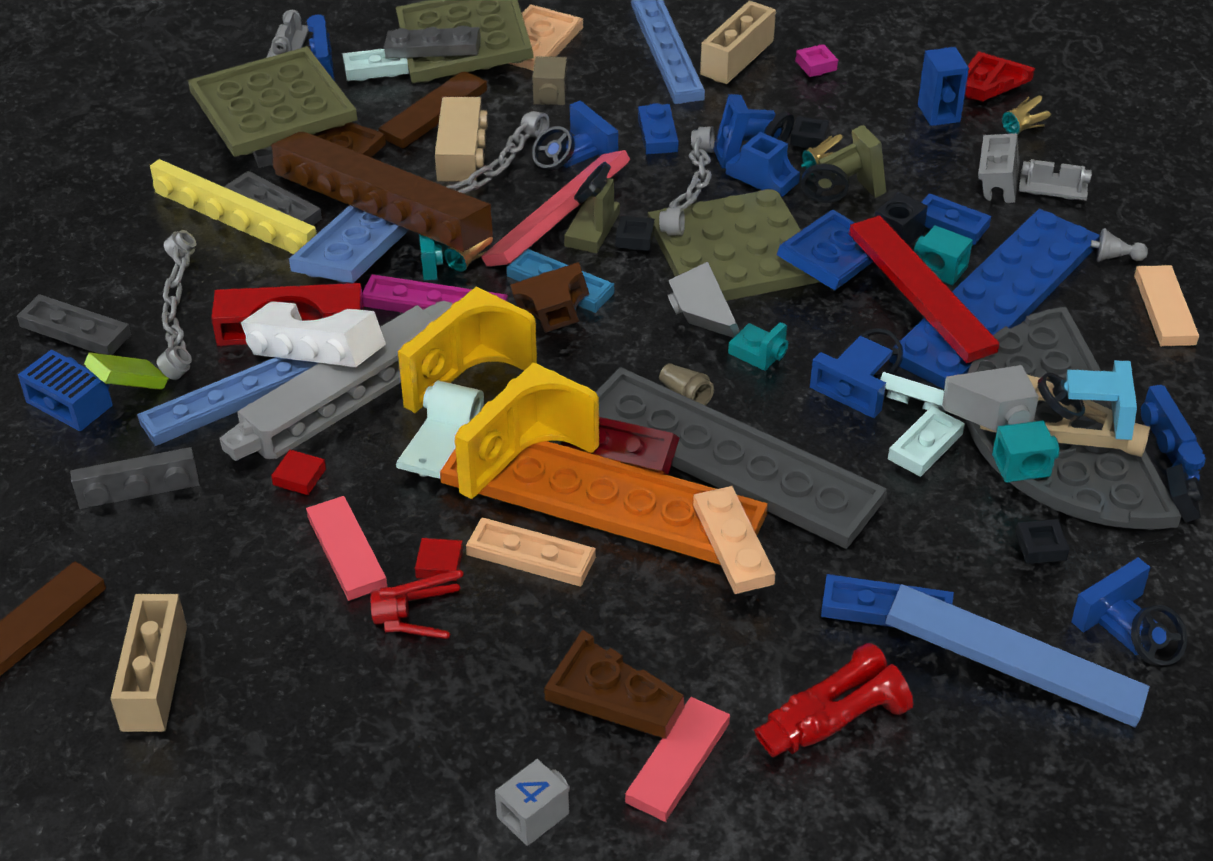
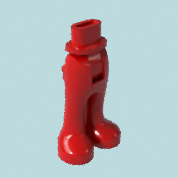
[754,643,914,757]

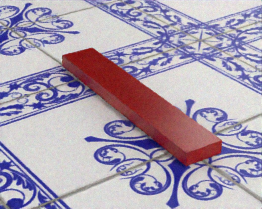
[849,215,1000,363]

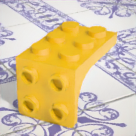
[398,286,537,413]
[454,362,599,499]

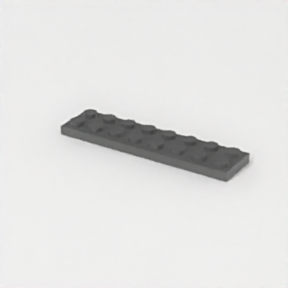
[596,367,887,549]

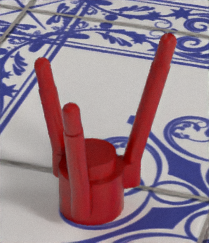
[371,570,464,639]

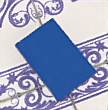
[776,210,874,290]

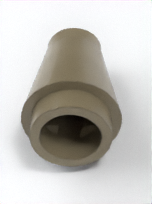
[659,363,714,406]

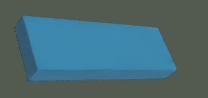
[506,249,614,313]

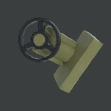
[801,125,886,203]
[564,162,620,253]

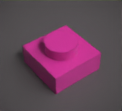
[796,44,838,77]

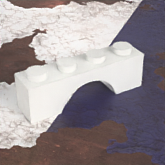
[241,301,386,367]

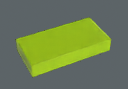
[84,352,168,390]

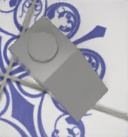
[667,262,740,338]
[942,365,1039,431]

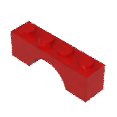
[211,283,364,346]

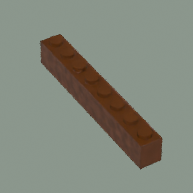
[271,131,493,252]

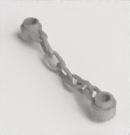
[447,111,550,194]
[659,127,715,236]
[157,230,196,380]

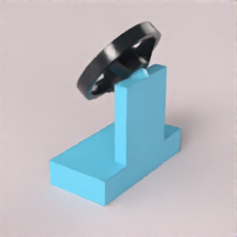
[1038,360,1137,440]

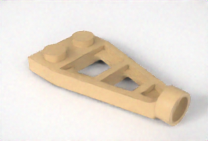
[980,375,1151,457]

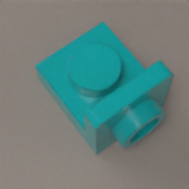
[419,234,450,281]
[728,322,789,371]

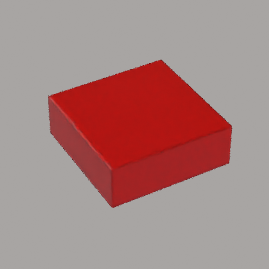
[271,450,326,495]
[415,538,463,581]

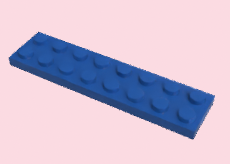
[889,209,1100,389]

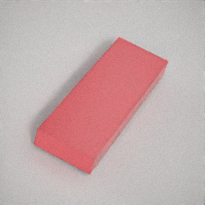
[306,496,387,601]
[625,697,730,822]

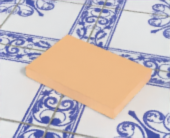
[508,5,583,71]

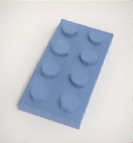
[289,205,409,284]

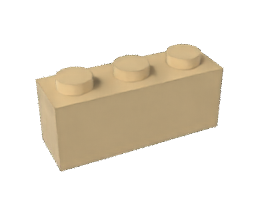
[700,0,776,84]
[435,97,488,182]
[110,594,187,732]

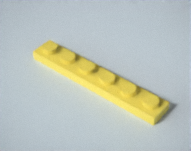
[150,159,316,254]

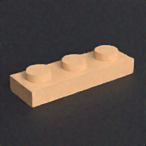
[693,486,775,594]

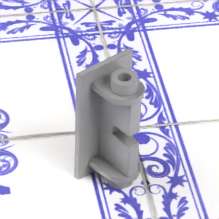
[266,9,309,58]
[1019,159,1092,200]

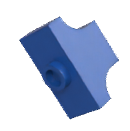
[726,132,800,197]

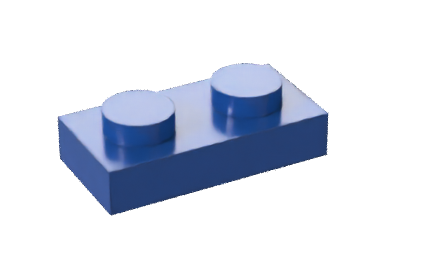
[638,103,679,154]
[921,193,991,245]

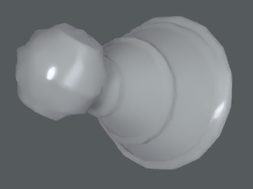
[1091,228,1148,262]

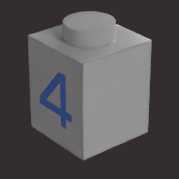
[495,759,569,846]

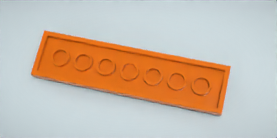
[440,441,768,565]

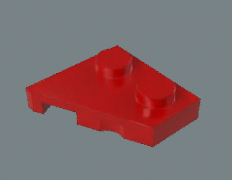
[965,51,1035,101]

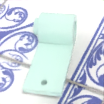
[396,380,484,479]

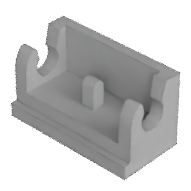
[978,133,1020,203]

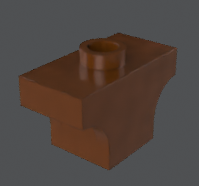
[510,262,590,333]

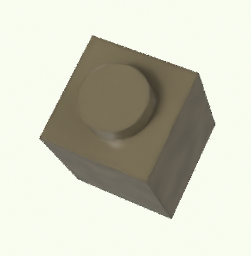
[533,56,567,105]

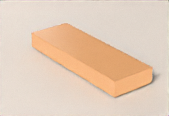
[1134,265,1199,346]
[466,517,596,587]

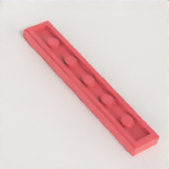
[481,150,630,267]

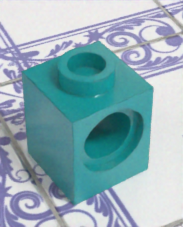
[914,225,973,285]
[992,420,1059,482]

